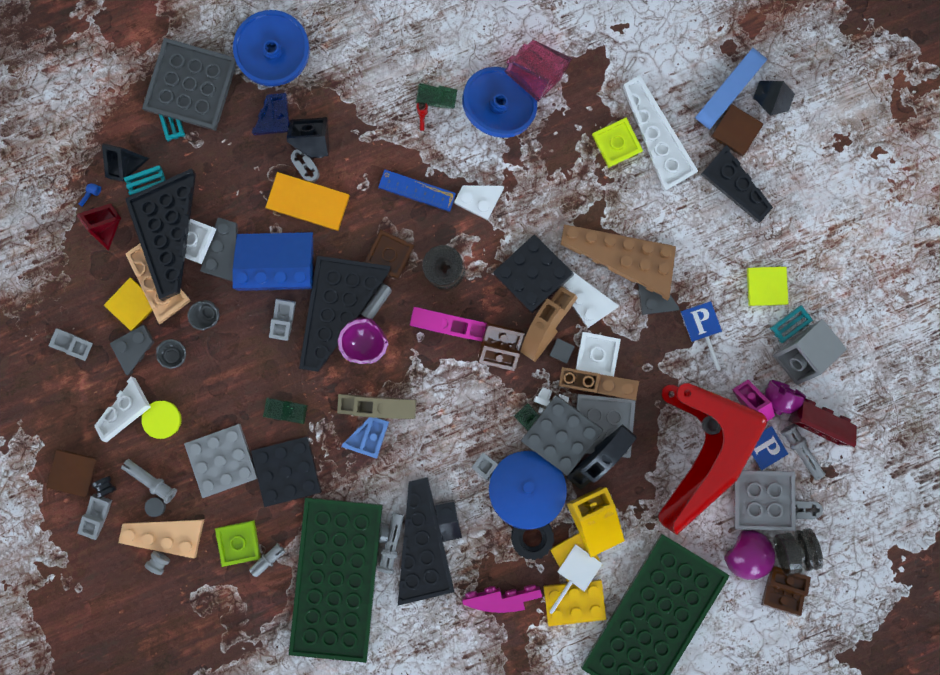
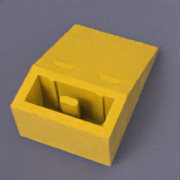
[566,487,625,557]

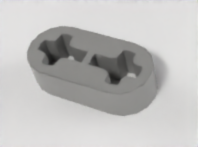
[291,149,319,183]
[796,501,823,519]

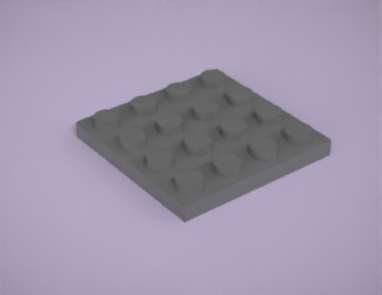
[142,38,237,131]

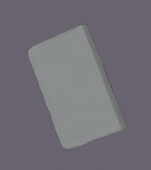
[361,283,392,319]

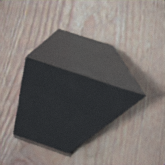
[753,81,795,116]
[102,143,150,182]

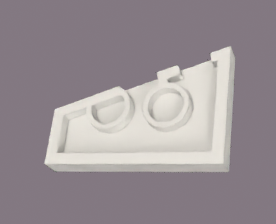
[95,376,151,442]

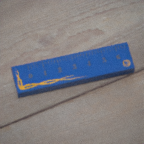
[378,169,456,212]

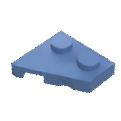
[341,417,389,459]

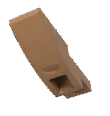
[520,286,578,362]
[559,367,639,401]

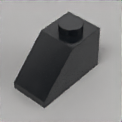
[435,499,462,542]

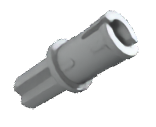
[249,543,286,577]

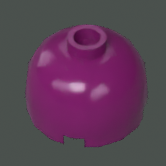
[765,380,806,415]

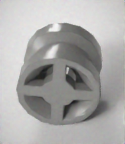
[145,551,170,575]

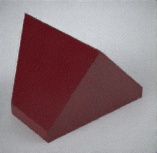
[77,203,121,251]

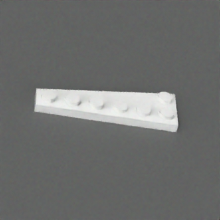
[623,75,698,191]

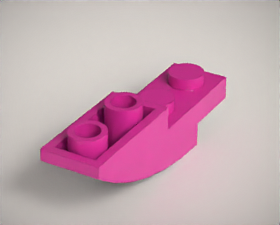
[410,307,487,342]
[462,584,542,613]

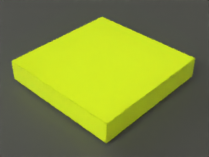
[592,117,643,168]
[747,267,788,306]

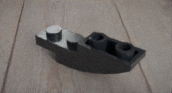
[567,424,637,490]

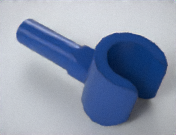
[78,183,101,207]

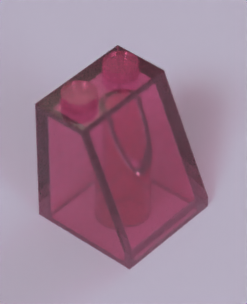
[505,40,572,102]

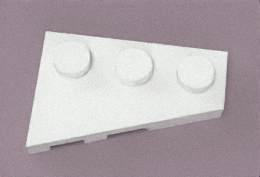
[562,271,619,328]

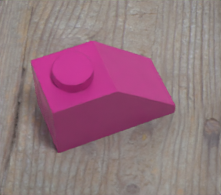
[732,380,775,421]

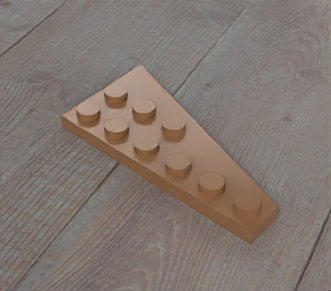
[560,224,676,300]

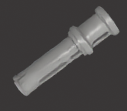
[781,424,826,480]
[121,459,177,504]
[376,513,405,574]

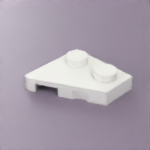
[454,185,504,220]

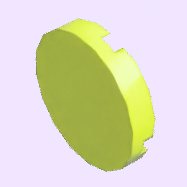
[142,401,181,439]

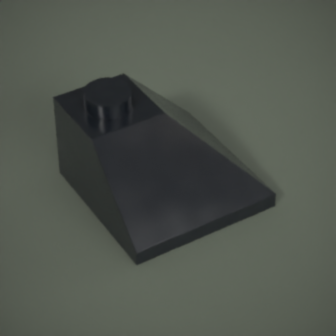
[287,117,329,158]

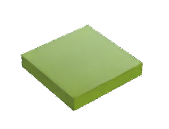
[215,520,261,567]

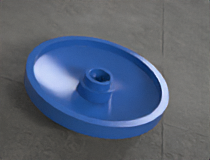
[233,10,310,86]
[462,67,537,138]
[489,451,567,530]

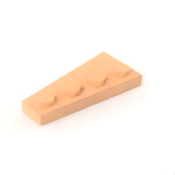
[126,243,190,325]
[118,519,204,558]

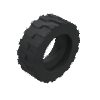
[511,524,554,560]

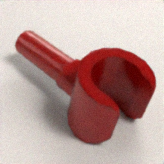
[416,103,428,131]

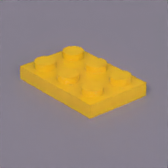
[543,579,606,626]

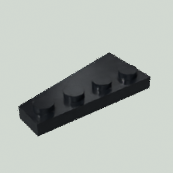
[701,145,773,223]

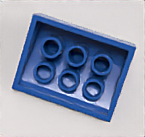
[233,232,314,291]

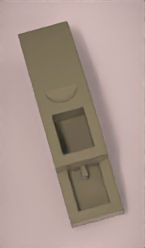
[337,394,417,419]

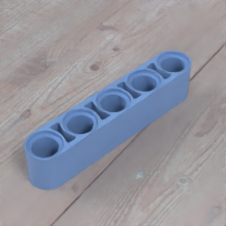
[695,48,767,130]

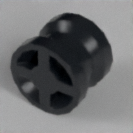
[91,476,117,498]

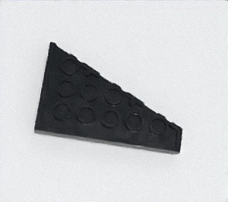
[125,168,196,301]
[299,256,391,372]

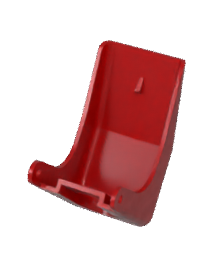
[658,383,767,535]

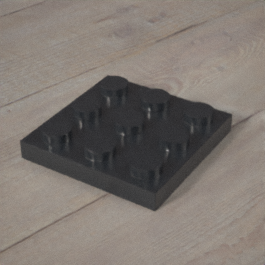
[493,234,574,313]
[251,436,322,507]

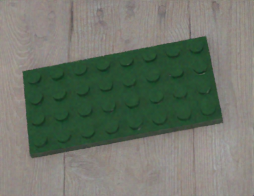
[289,497,383,663]
[581,533,730,675]

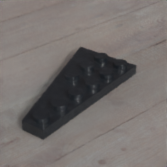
[397,477,455,606]

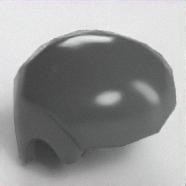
[187,300,220,330]
[156,339,186,369]

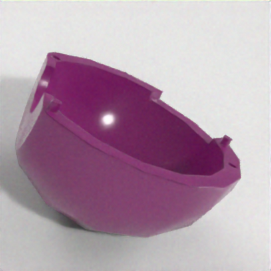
[338,317,388,364]
[724,530,775,580]

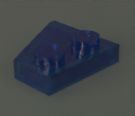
[252,93,289,135]

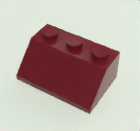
[788,399,857,448]

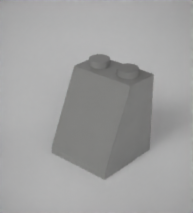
[773,319,847,385]

